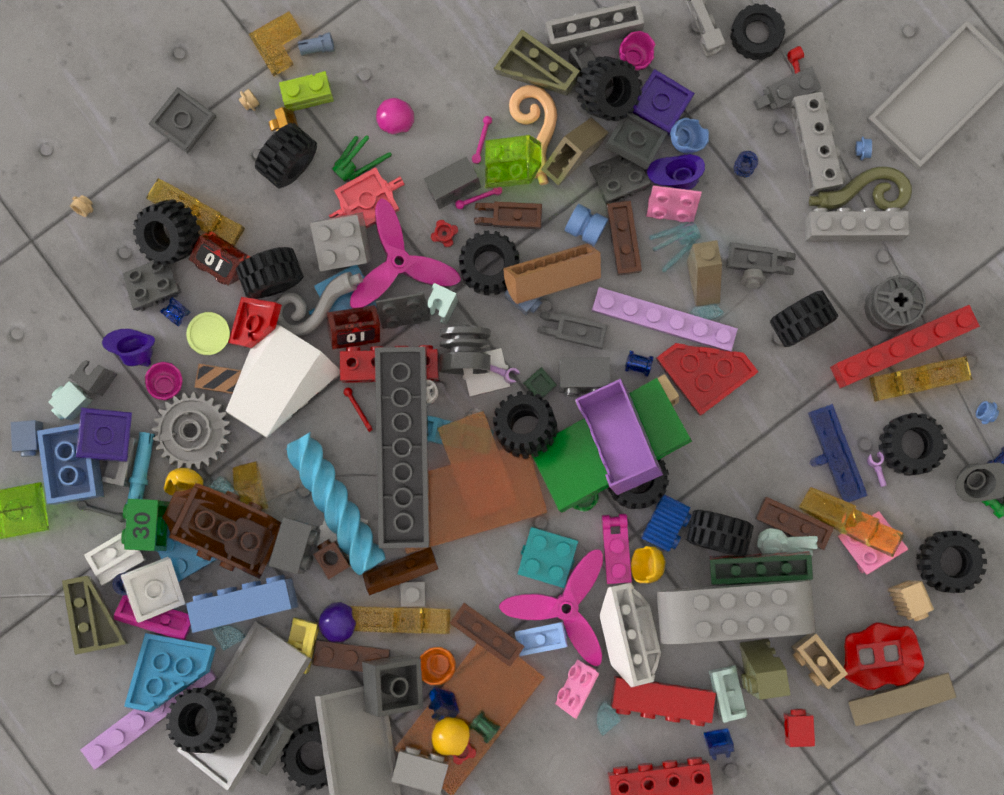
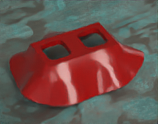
[844,622,925,690]

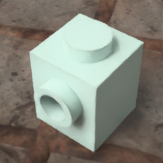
[48,381,93,421]

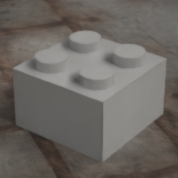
[310,212,372,271]

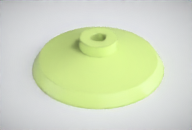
[186,312,230,355]

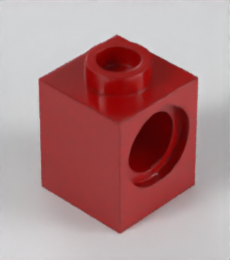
[784,709,815,747]

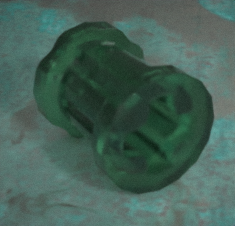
[468,710,501,743]

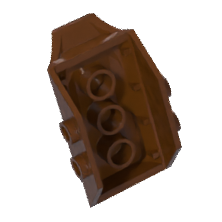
[162,483,282,579]

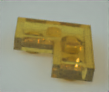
[249,11,302,77]

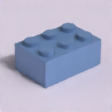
[37,424,104,505]

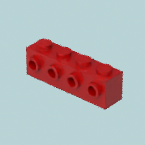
[340,345,439,383]
[610,676,716,726]
[608,757,713,795]

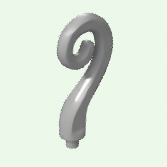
[274,272,363,337]

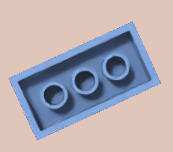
[186,575,299,633]

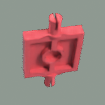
[329,167,405,229]

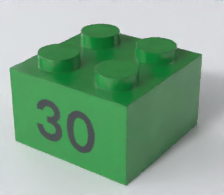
[121,499,169,551]

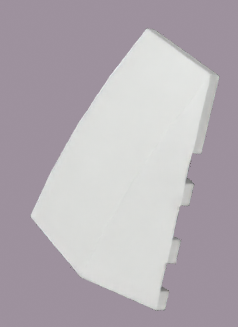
[226,325,340,438]

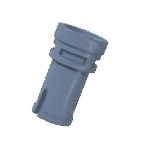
[298,32,335,56]

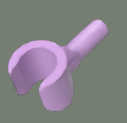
[490,364,520,384]
[867,452,887,487]

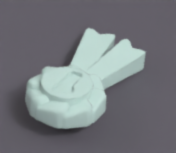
[757,528,818,556]

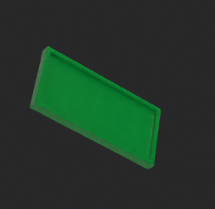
[531,378,692,513]

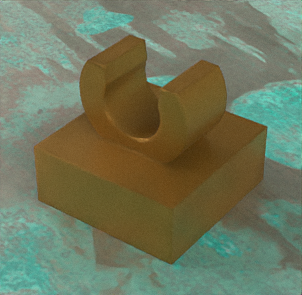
[268,107,298,131]

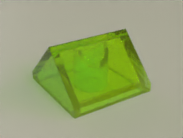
[0,482,49,539]

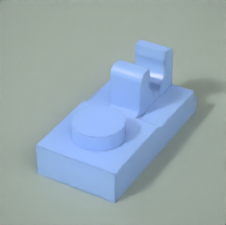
[515,622,568,656]

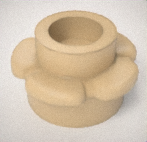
[239,88,260,111]
[70,195,93,217]

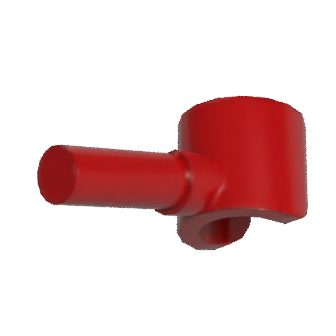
[787,46,804,74]

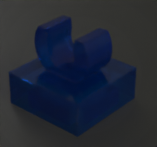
[428,687,460,721]
[704,728,735,760]

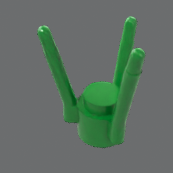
[331,135,392,182]

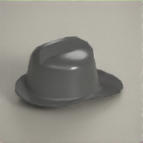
[955,463,1004,503]

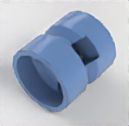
[564,203,608,246]

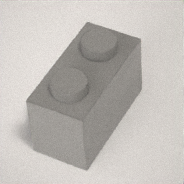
[391,746,449,795]

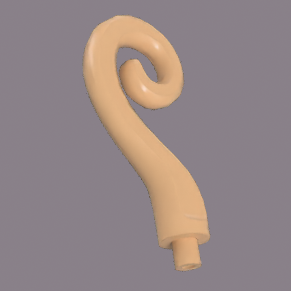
[509,85,557,185]

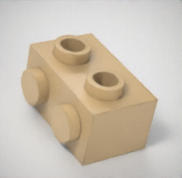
[791,633,848,689]

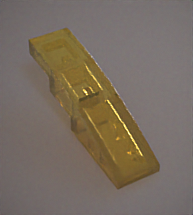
[146,178,245,249]
[869,356,973,402]
[799,487,904,557]
[350,606,450,634]

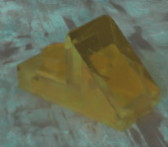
[233,461,269,510]

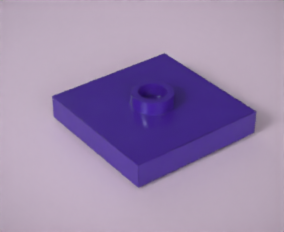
[632,69,695,135]
[76,407,132,462]

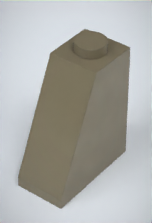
[541,117,609,185]
[687,240,722,307]

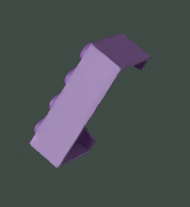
[575,379,663,495]

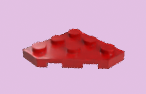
[656,343,758,416]

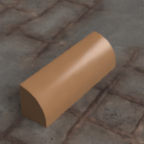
[504,243,601,304]

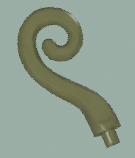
[809,167,912,211]

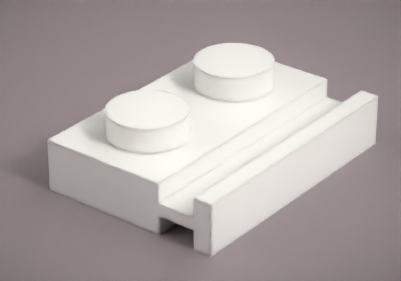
[84,533,146,586]

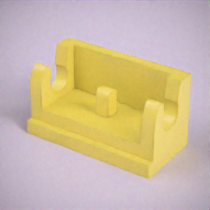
[288,618,319,674]

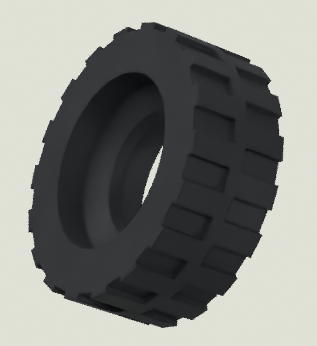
[730,3,785,60]

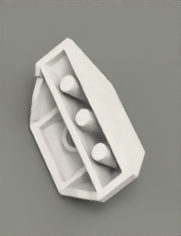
[599,583,661,687]

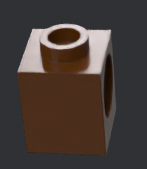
[313,539,351,580]

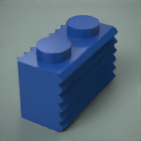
[641,494,692,552]

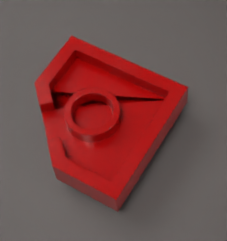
[228,297,282,349]

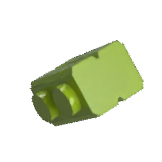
[279,71,334,111]

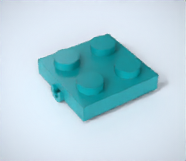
[517,526,578,588]

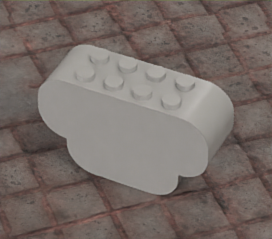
[657,580,816,644]

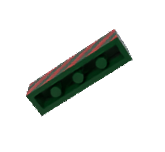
[709,551,813,584]

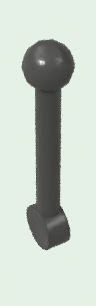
[77,501,126,522]

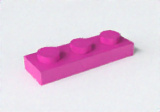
[114,594,191,640]

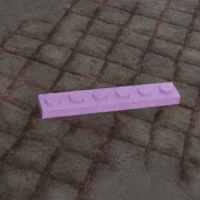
[592,287,738,352]
[80,668,217,770]

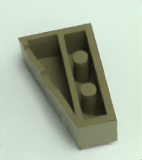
[493,29,581,95]
[62,575,129,655]
[739,639,791,700]

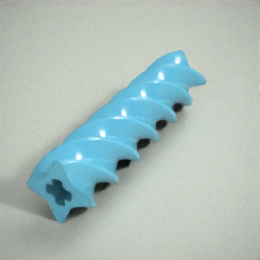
[285,432,386,576]

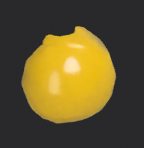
[164,468,204,496]
[631,546,666,583]
[432,717,470,756]

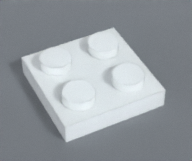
[121,557,185,623]

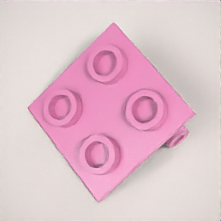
[646,186,702,223]
[838,511,908,575]
[555,659,599,719]

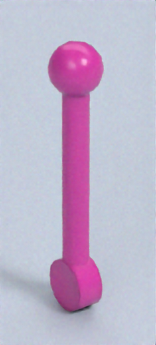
[472,116,492,164]
[455,185,502,209]

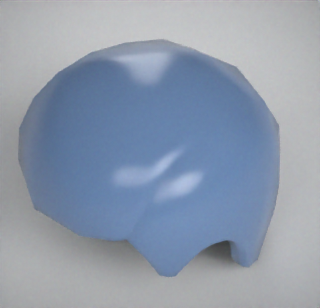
[670,118,709,154]

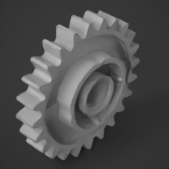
[152,392,232,470]

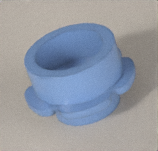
[855,137,872,160]
[976,401,999,424]

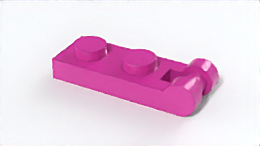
[602,514,632,584]

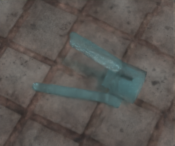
[649,221,701,272]

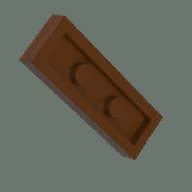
[606,200,642,276]
[755,497,834,550]
[363,547,439,596]
[450,602,525,667]
[313,640,390,672]

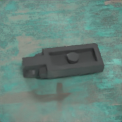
[753,66,821,110]

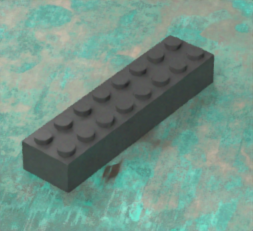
[375,347,430,548]

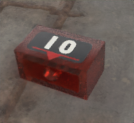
[188,231,250,286]
[327,305,380,350]

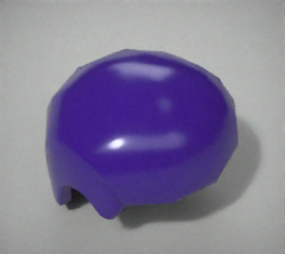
[318,602,356,642]

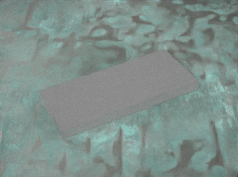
[866,21,1004,170]
[177,621,312,792]
[315,685,401,795]

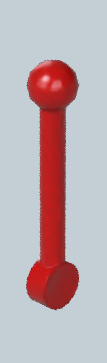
[343,387,373,432]

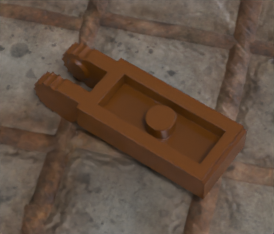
[474,201,542,229]

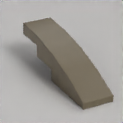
[848,672,957,726]

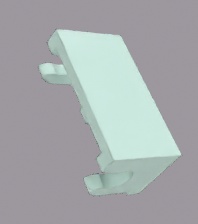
[428,283,458,325]
[709,665,747,723]

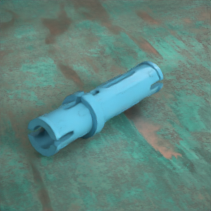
[126,432,155,504]

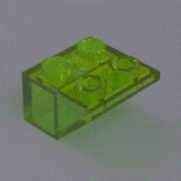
[485,135,541,189]

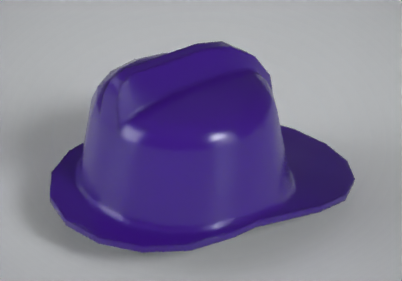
[647,154,705,190]
[102,329,155,367]

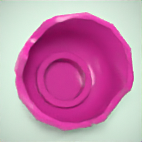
[619,31,655,71]
[376,98,414,135]
[145,362,183,401]

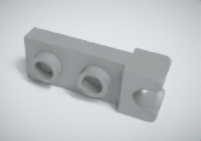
[685,0,725,57]

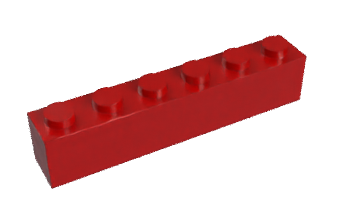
[830,305,980,389]

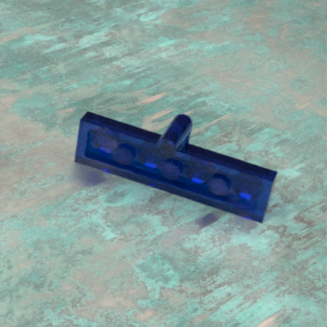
[808,404,868,504]

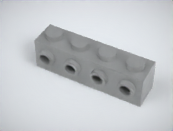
[545,0,645,53]
[790,92,845,195]
[805,208,909,242]

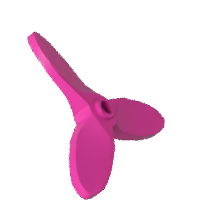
[350,198,461,309]
[499,549,603,666]

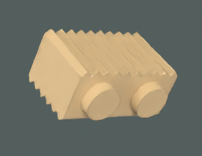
[888,580,934,621]

